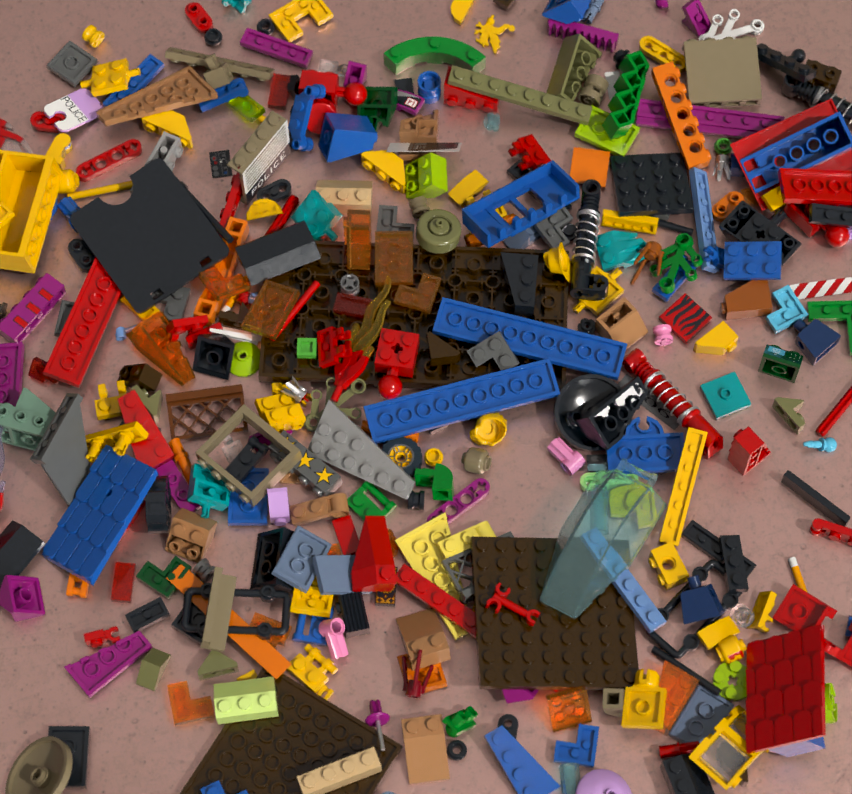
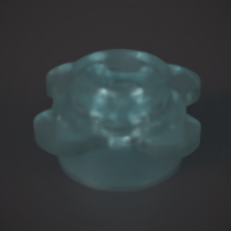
[484,112,500,132]

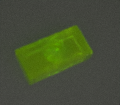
[228,95,266,123]

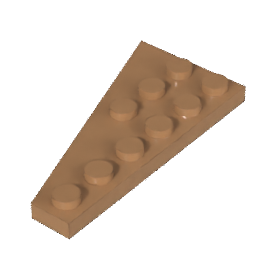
[96,66,218,126]

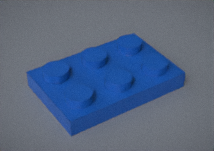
[723,241,782,280]
[228,468,269,526]

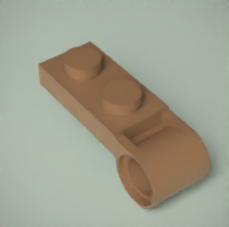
[289,493,349,526]

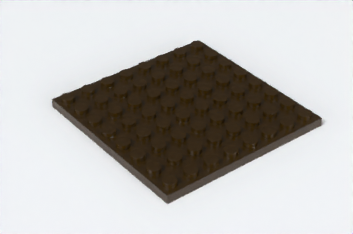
[470,537,639,690]
[180,668,403,794]

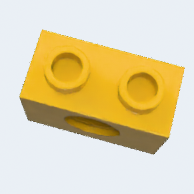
[648,541,689,591]

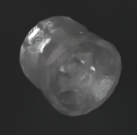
[730,603,754,627]

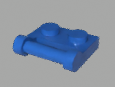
[292,606,334,647]

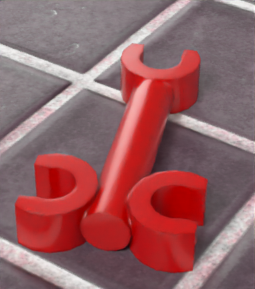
[485,582,540,626]

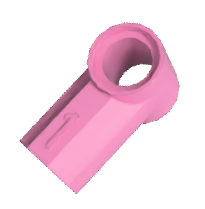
[547,437,586,476]
[319,618,349,659]

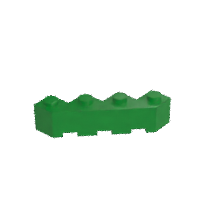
[602,50,650,140]

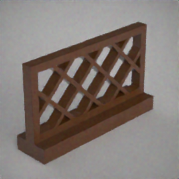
[165,384,248,441]

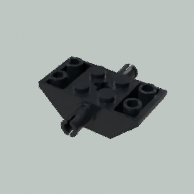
[719,200,802,266]

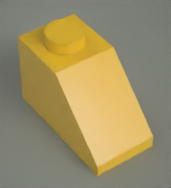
[693,321,739,355]

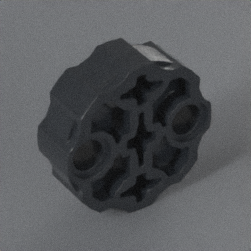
[145,476,171,534]

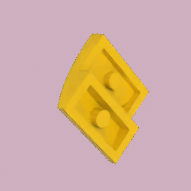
[290,576,334,618]

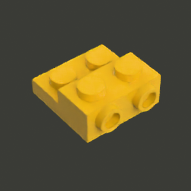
[254,393,306,434]

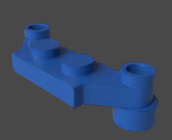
[288,84,326,152]

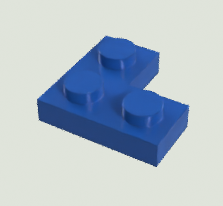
[553,724,599,768]

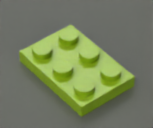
[574,105,640,156]

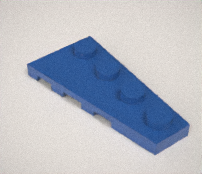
[484,725,561,794]

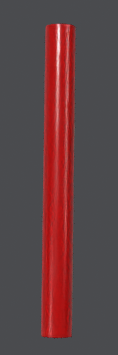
[268,280,320,341]

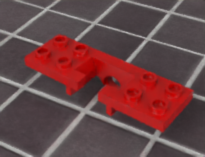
[773,584,852,667]

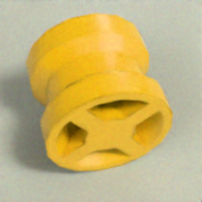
[82,25,105,48]

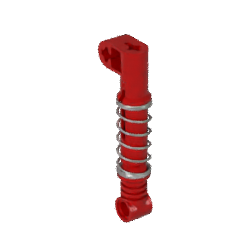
[622,348,723,460]

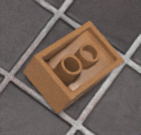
[396,608,451,671]
[401,714,450,785]

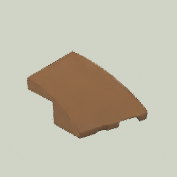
[399,109,439,161]

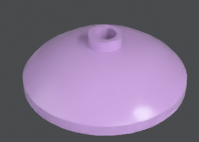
[575,769,632,794]

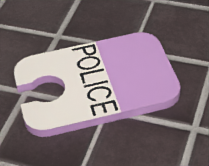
[44,88,104,132]

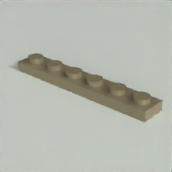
[165,47,274,81]

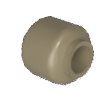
[461,447,492,474]

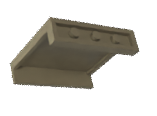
[682,36,762,108]

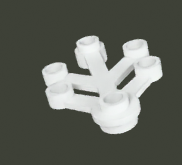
[699,9,764,40]

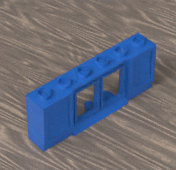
[462,160,580,248]

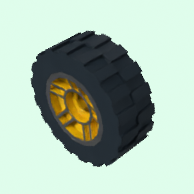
[381,437,422,478]

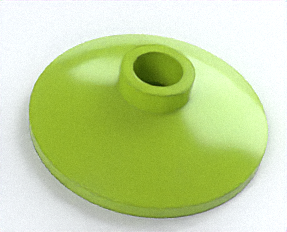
[230,341,260,377]

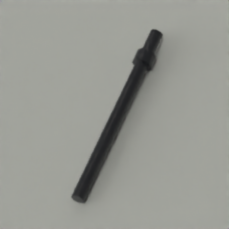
[176,177,234,243]

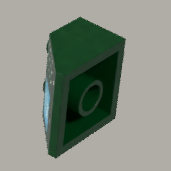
[758,344,803,383]

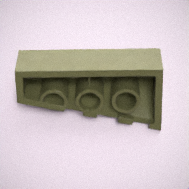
[546,33,603,101]

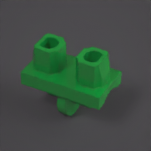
[442,706,478,738]

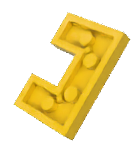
[269,0,333,43]

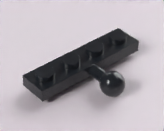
[757,44,817,83]

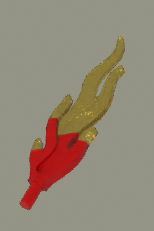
[330,276,391,403]

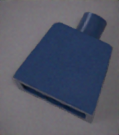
[793,319,841,366]
[681,575,724,624]

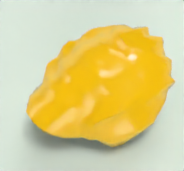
[469,412,507,446]

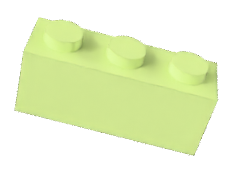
[214,676,279,724]

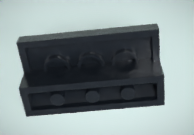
[235,220,321,286]
[0,520,46,588]

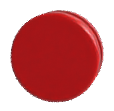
[307,98,337,134]

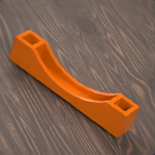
[193,216,249,327]

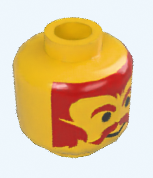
[715,635,747,664]

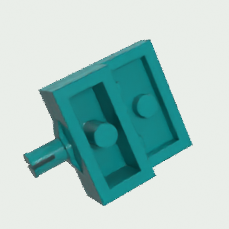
[291,190,343,241]
[187,463,231,518]

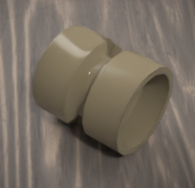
[578,74,609,108]

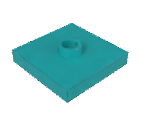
[700,371,751,420]

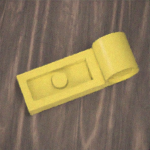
[437,521,496,559]

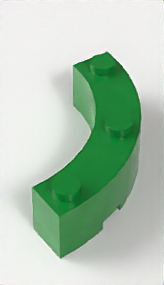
[383,37,486,75]

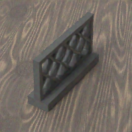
[441,531,514,605]

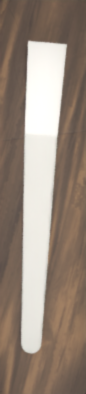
[210,328,262,342]

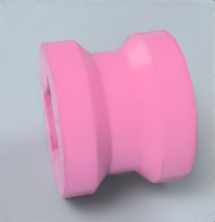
[653,324,673,346]

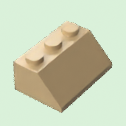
[316,180,373,215]

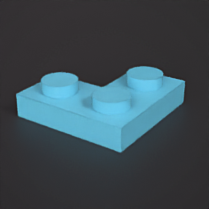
[766,285,809,334]

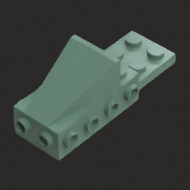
[0,388,56,451]

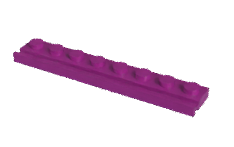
[636,98,785,139]

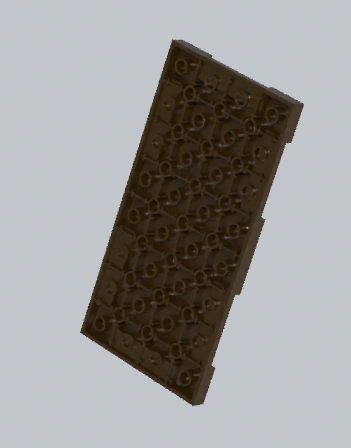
[258,241,569,391]

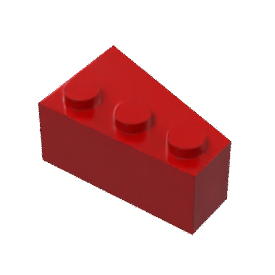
[444,66,500,113]
[727,426,771,476]

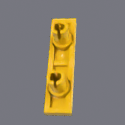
[85,421,149,463]

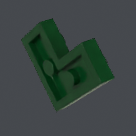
[136,556,192,600]

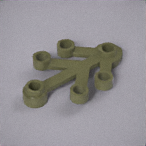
[304,377,366,432]

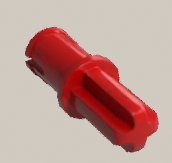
[659,741,700,759]

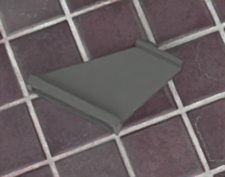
[30,393,90,507]

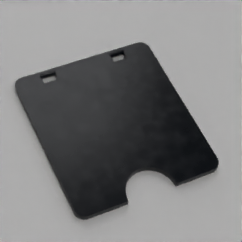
[70,158,229,314]

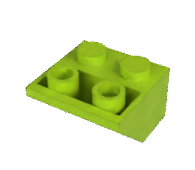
[405,152,448,199]

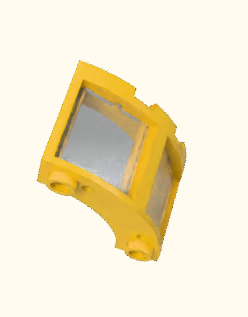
[689,705,769,790]

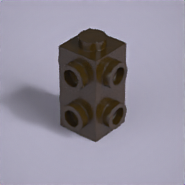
[805,59,842,94]

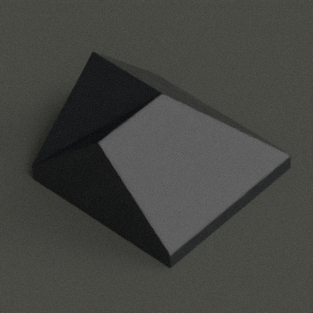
[192,333,235,380]

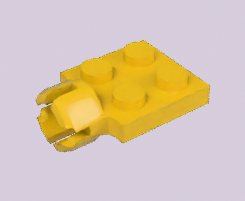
[621,669,667,729]

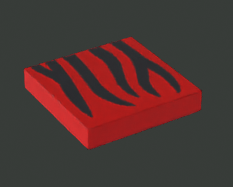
[659,293,712,344]

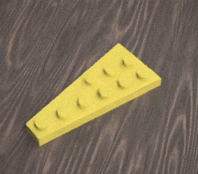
[395,512,468,641]

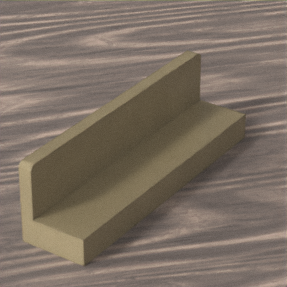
[200,567,237,652]

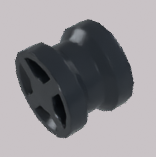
[408,490,425,510]

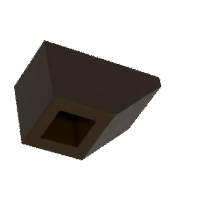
[117,363,163,392]

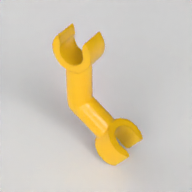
[272,383,312,407]

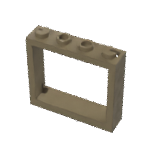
[195,404,302,507]

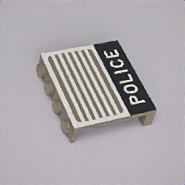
[227,110,291,205]

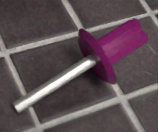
[365,700,390,751]

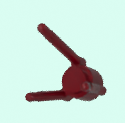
[402,649,434,698]

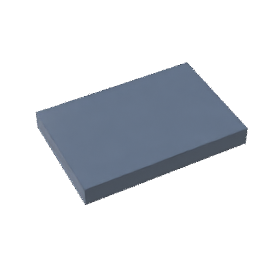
[271,525,332,594]
[312,555,372,595]
[668,685,734,756]

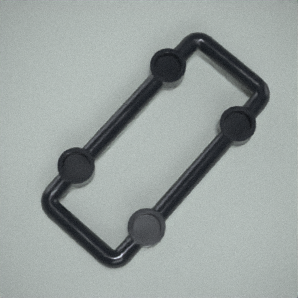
[646,560,743,659]
[181,583,291,640]

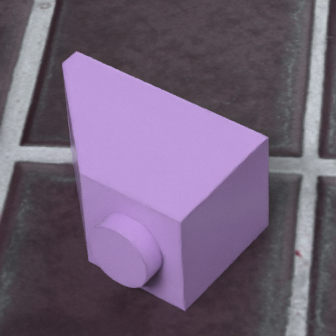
[267,487,291,526]

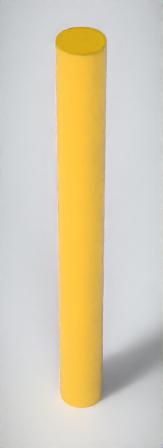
[67,181,133,200]

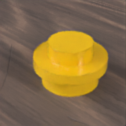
[424,448,443,467]

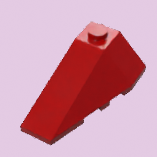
[351,516,396,592]

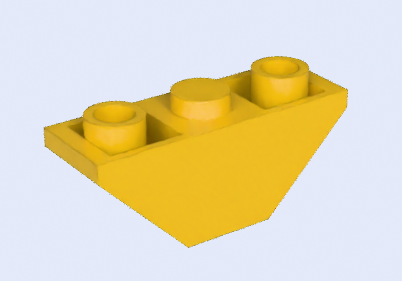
[142,110,193,149]
[361,150,406,194]

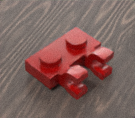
[508,134,551,171]
[166,315,209,342]
[317,326,353,369]

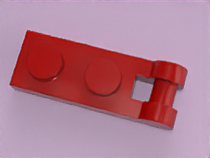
[809,518,852,546]

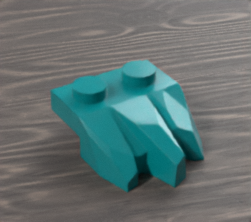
[595,230,647,272]

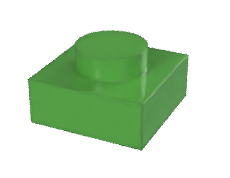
[297,338,317,359]

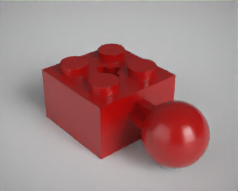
[298,69,367,110]
[784,203,850,247]
[374,328,420,399]

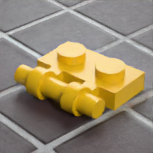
[287,644,338,693]

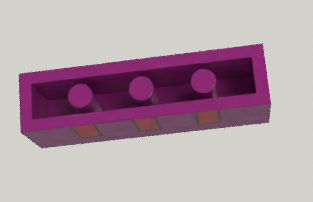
[0,273,66,343]

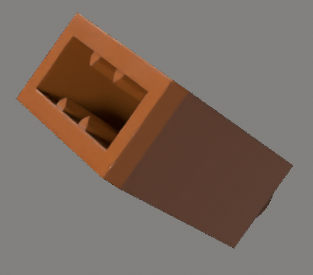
[720,280,773,320]

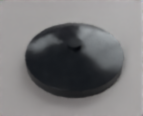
[553,374,627,452]

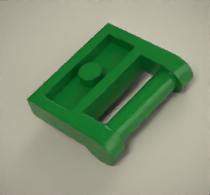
[347,481,397,522]

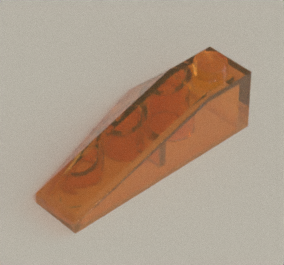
[126,311,196,386]

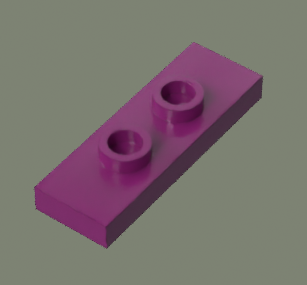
[156,460,202,512]

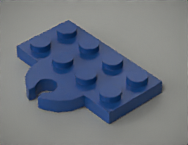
[606,416,684,475]

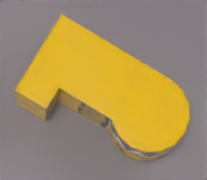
[45,133,73,170]

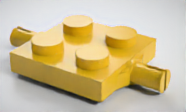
[80,58,141,97]
[572,266,624,317]

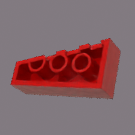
[118,389,174,469]

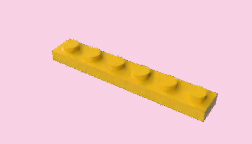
[659,427,708,546]

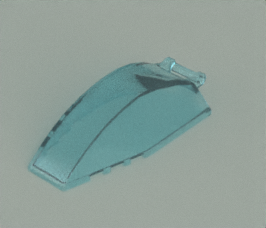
[540,458,667,619]

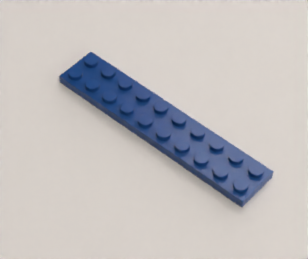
[432,297,627,380]
[363,358,560,444]

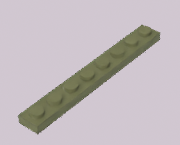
[447,65,592,125]

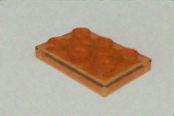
[375,231,413,285]
[240,280,301,340]

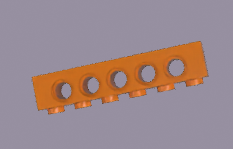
[651,61,711,173]

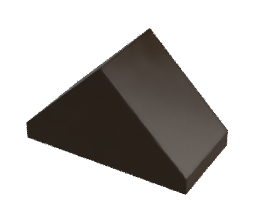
[427,331,460,366]

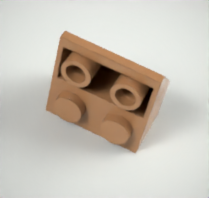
[595,297,648,350]
[165,508,218,563]

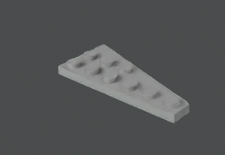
[308,400,416,499]

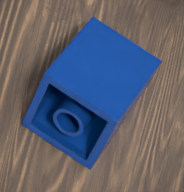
[318,112,378,162]

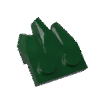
[357,87,398,132]

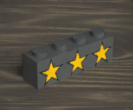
[268,430,343,497]

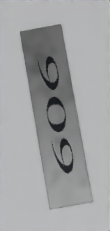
[618,374,679,430]

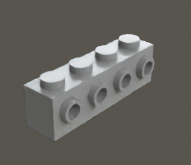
[130,131,183,195]

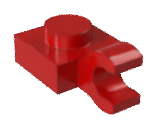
[84,626,121,648]

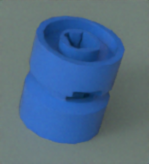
[417,71,441,104]

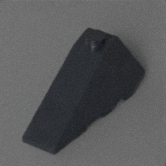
[575,376,648,450]

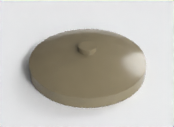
[5,736,73,794]

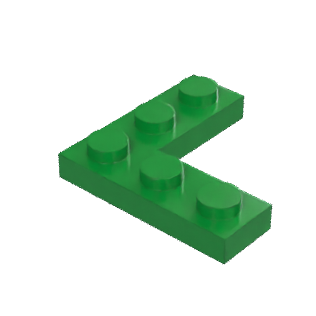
[806,301,852,356]

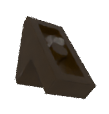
[218,302,257,333]

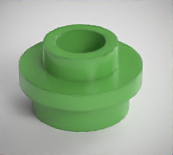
[714,138,732,155]

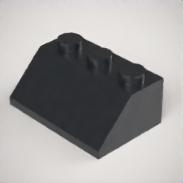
[250,527,294,592]
[660,754,715,794]

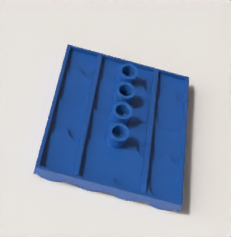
[42,444,158,586]

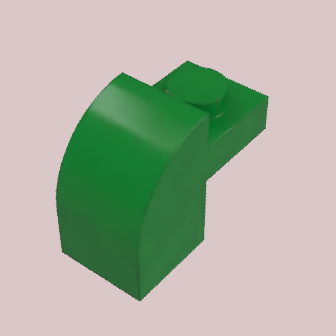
[415,463,454,501]

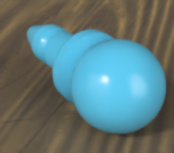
[803,437,837,453]

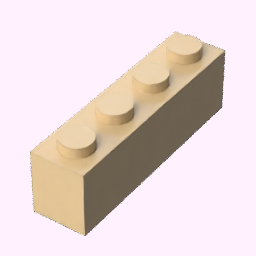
[297,747,382,794]

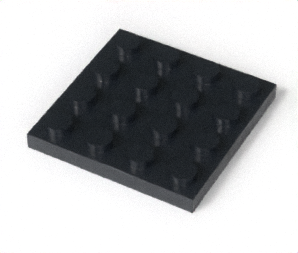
[609,153,693,217]

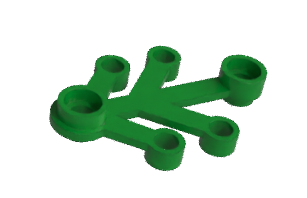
[650,233,703,294]

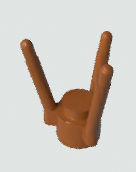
[630,241,664,285]

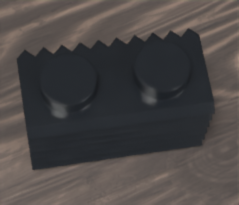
[335,592,370,638]

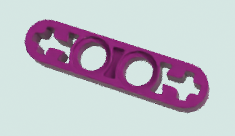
[427,478,490,525]

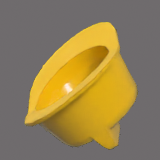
[543,242,573,283]

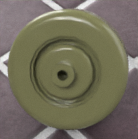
[416,209,461,254]

